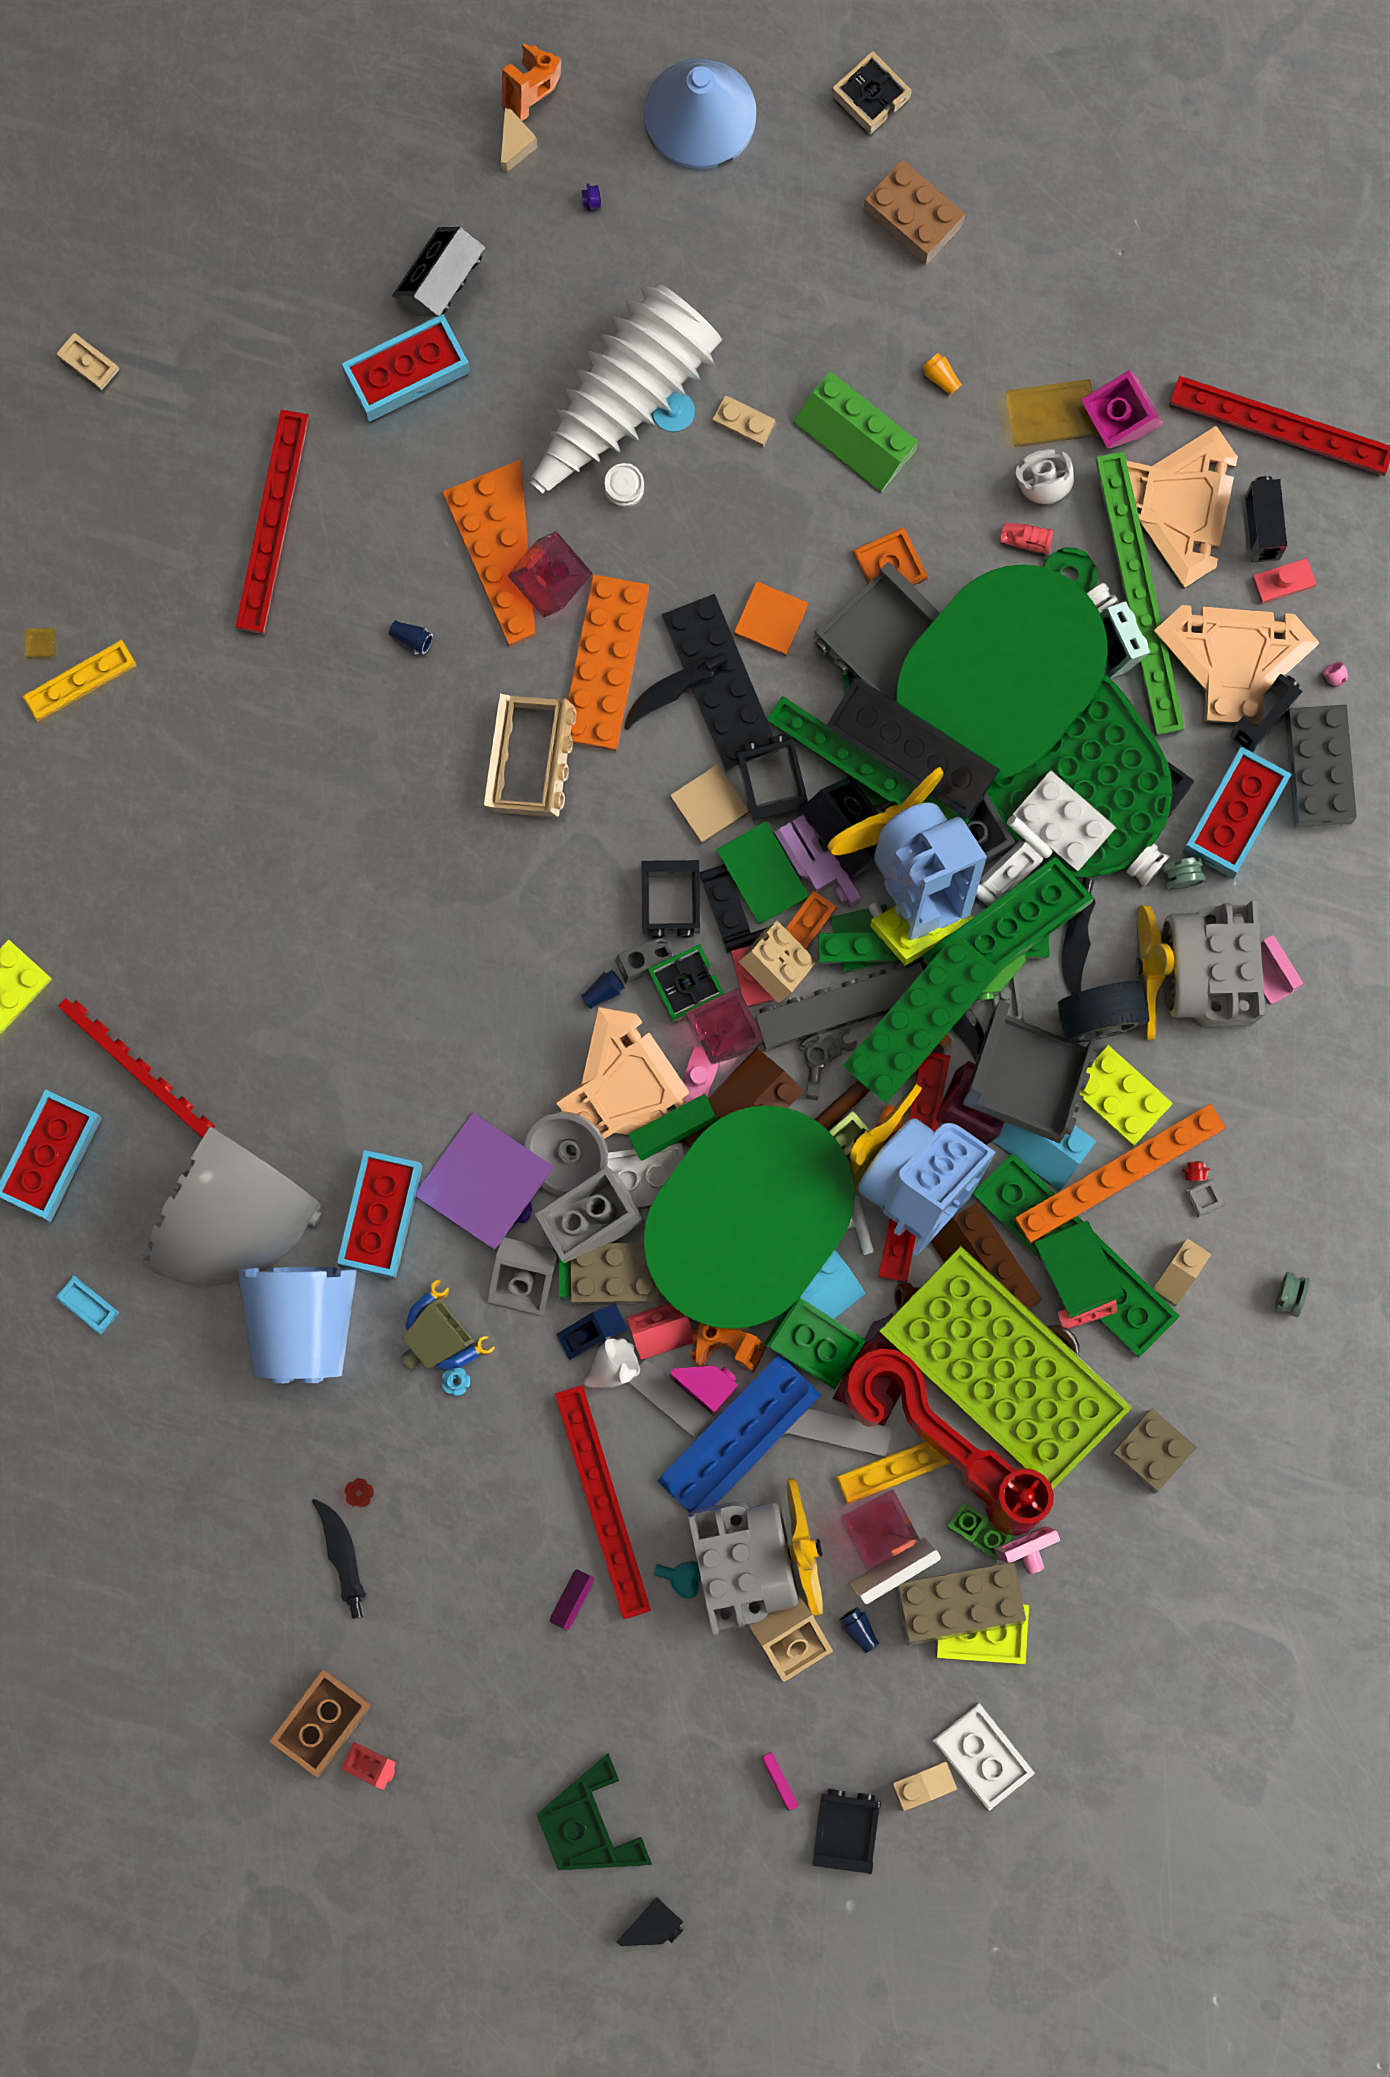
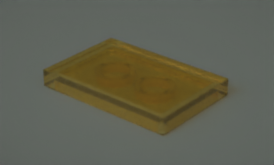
[1006,379,1099,448]

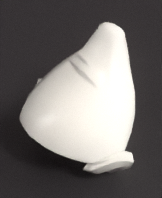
[583,1338,640,1388]

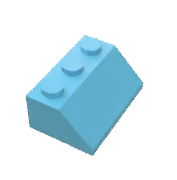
[989,1121,1096,1191]
[774,1250,866,1323]

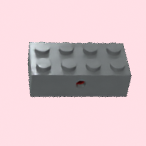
[1285,704,1357,827]

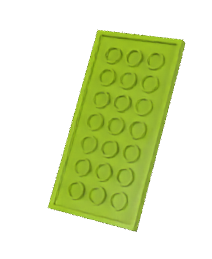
[880,1245,1132,1489]

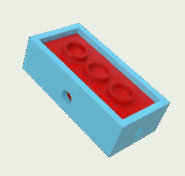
[341,314,470,422]
[1183,747,1292,879]
[0,1089,102,1223]
[337,1150,423,1280]

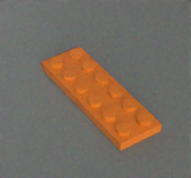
[568,574,649,751]

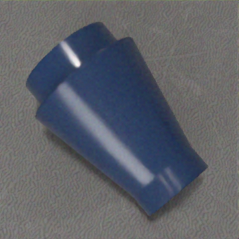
[389,620,433,654]
[581,970,625,1009]
[839,1607,879,1653]

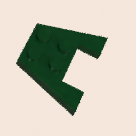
[536,1753,652,1870]

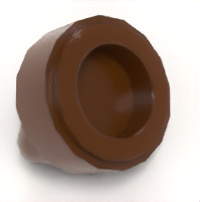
[894,1283,920,1310]

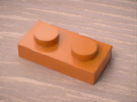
[785,890,837,950]

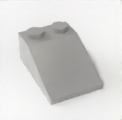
[535,1166,646,1263]

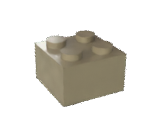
[1110,1408,1197,1493]

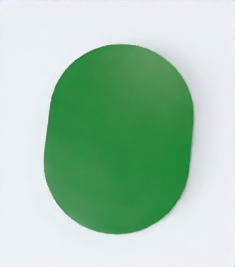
[897,565,1108,781]
[987,674,1172,877]
[644,1106,855,1329]

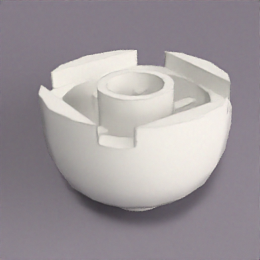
[1016,449,1074,504]

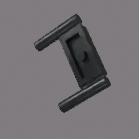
[699,864,768,953]

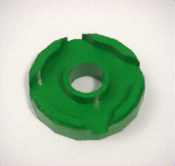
[1043,547,1098,593]

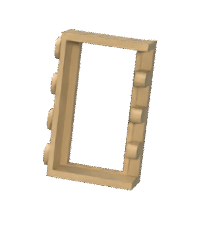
[484,693,577,818]

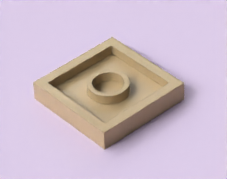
[670,764,750,844]

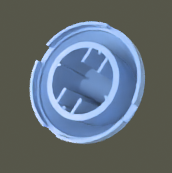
[644,58,756,170]

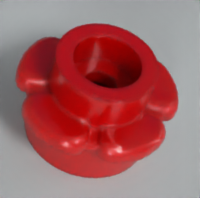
[1182,1161,1211,1181]

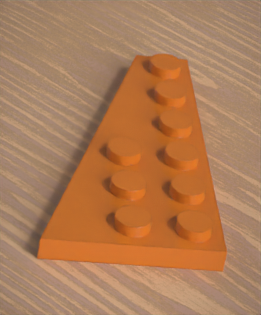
[442,459,535,647]

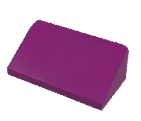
[549,1570,595,1631]

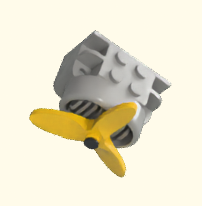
[1135,900,1265,1040]
[688,1478,823,1635]

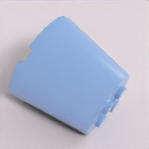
[238,1267,357,1383]

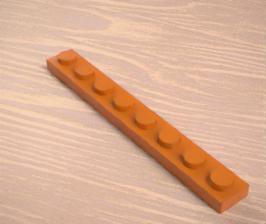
[1014,1103,1226,1244]

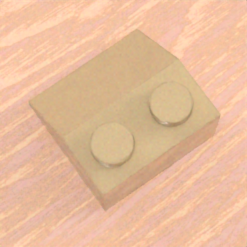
[749,1594,833,1683]

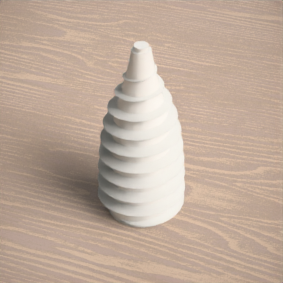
[530,283,722,494]

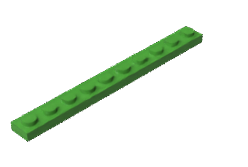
[1095,451,1185,736]

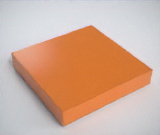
[852,527,928,586]
[734,581,809,656]

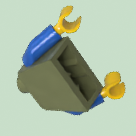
[401,1280,494,1370]

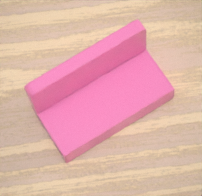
[1261,935,1304,1004]

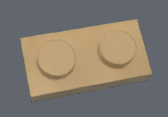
[56,333,119,391]
[712,395,776,447]

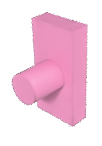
[682,1046,722,1103]
[994,1526,1060,1574]

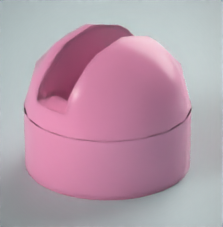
[1323,662,1348,687]

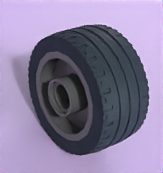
[1058,981,1150,1043]

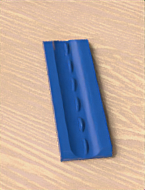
[657,1354,821,1513]

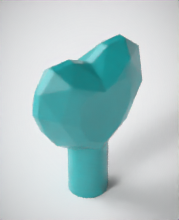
[654,1561,701,1599]

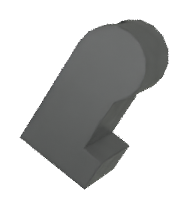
[615,937,673,984]

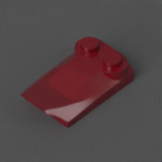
[832,1313,902,1426]

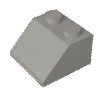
[487,1237,558,1316]

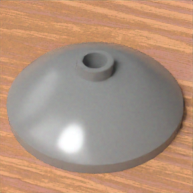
[524,1111,608,1196]

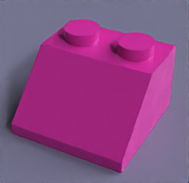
[1081,370,1164,449]
[670,1366,738,1416]

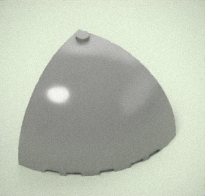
[143,1126,322,1285]

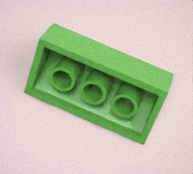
[793,371,918,493]

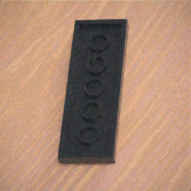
[662,594,779,772]
[826,677,1000,819]

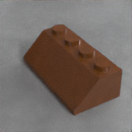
[684,1048,804,1147]
[930,1202,1042,1309]

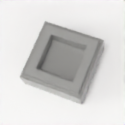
[1186,1178,1225,1218]

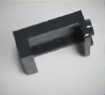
[1229,673,1303,753]
[812,1789,881,1874]

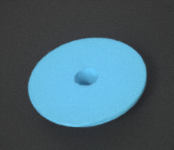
[653,393,695,432]

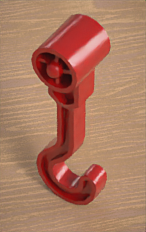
[844,1348,1054,1536]

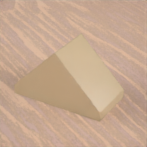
[501,108,537,172]

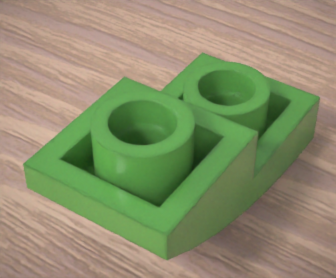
[948,1502,1014,1562]

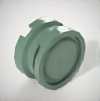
[1162,857,1206,890]
[1275,1272,1310,1318]

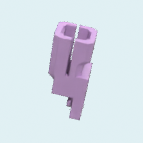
[774,815,861,908]

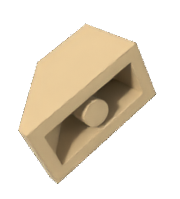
[1153,1238,1212,1306]
[891,1761,957,1811]

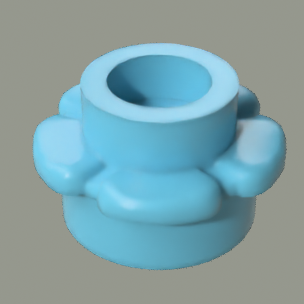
[442,1368,471,1396]

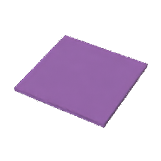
[416,1113,554,1250]

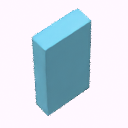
[55,1275,120,1335]

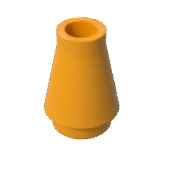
[921,352,962,395]

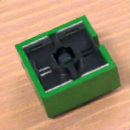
[648,944,725,1024]

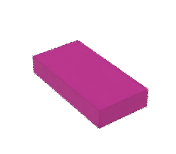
[762,1752,799,1811]

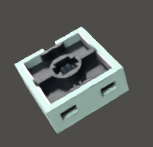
[1100,601,1150,678]

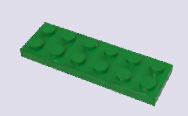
[922,857,1093,970]
[842,933,1001,1104]

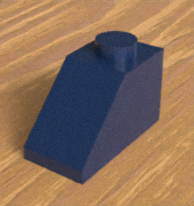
[556,1303,628,1360]

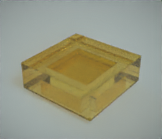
[25,628,56,659]

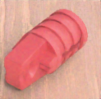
[1000,523,1054,555]

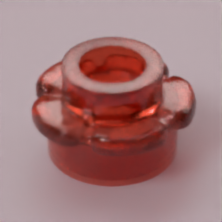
[345,1478,374,1507]

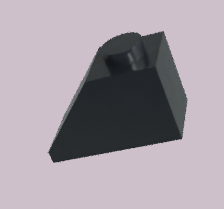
[617,1897,683,1946]

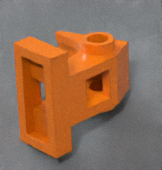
[502,44,561,121]
[691,1323,767,1373]

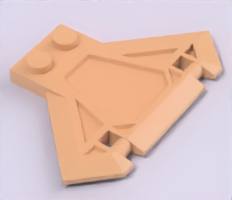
[1127,426,1238,588]
[1154,605,1319,726]
[556,1006,691,1147]

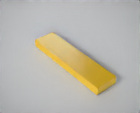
[22,640,137,722]
[836,1441,951,1505]

